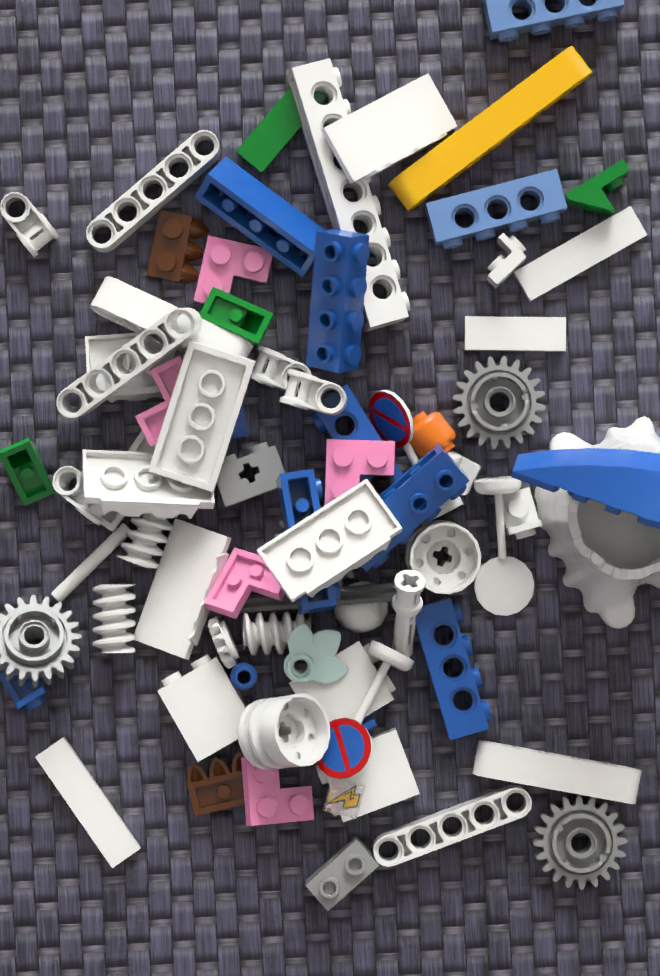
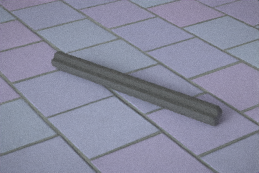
[208,583,397,616]

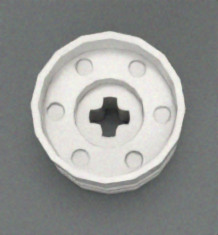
[405,520,481,594]
[237,694,330,770]

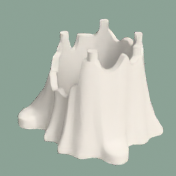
[535,416,660,629]

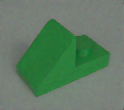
[564,159,630,216]
[200,287,274,345]
[0,438,55,506]

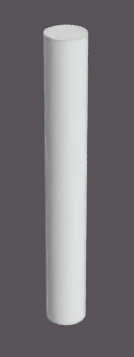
[51,522,131,602]

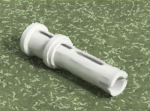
[391,570,425,658]

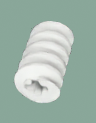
[117,513,178,568]
[92,584,136,653]
[243,612,311,655]

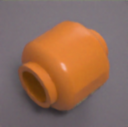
[410,411,456,459]

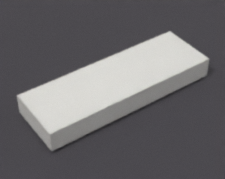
[464,316,566,352]

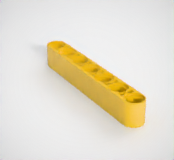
[388,46,593,212]

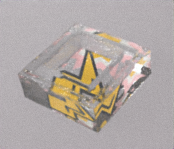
[323,778,365,819]

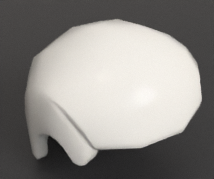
[334,581,388,633]

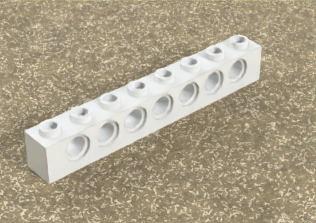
[287,58,410,332]

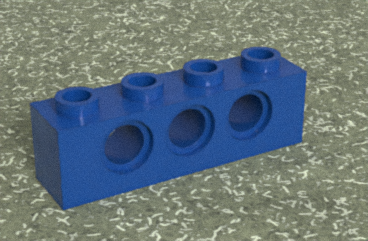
[310,384,403,495]
[416,597,493,740]

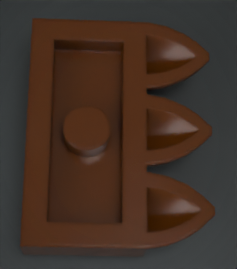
[147,210,209,284]
[187,751,245,816]

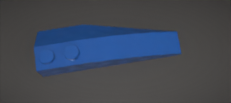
[511,448,660,529]

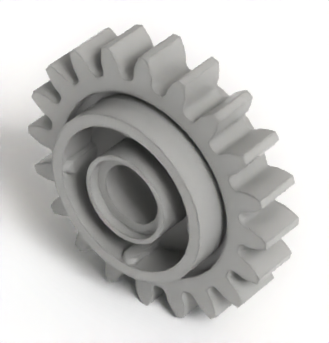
[452,356,546,450]
[0,595,82,688]
[532,794,628,890]

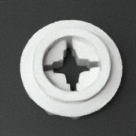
[208,616,240,669]

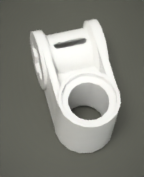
[0,192,60,258]
[250,345,312,396]
[279,369,348,415]
[52,466,103,526]

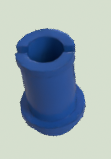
[230,662,257,690]

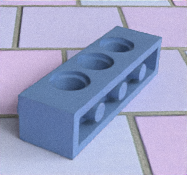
[482,0,625,42]
[425,169,567,250]

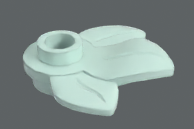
[284,623,348,684]

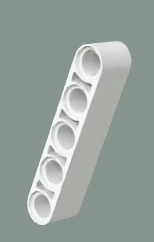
[86,130,221,253]
[90,276,253,358]
[56,308,202,418]
[472,740,642,804]
[373,784,532,867]

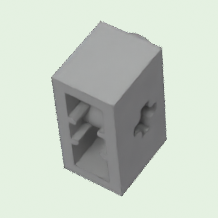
[217,442,285,507]
[305,835,379,911]

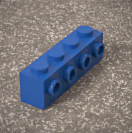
[194,157,325,277]
[306,229,370,373]
[361,443,470,571]
[276,469,340,615]

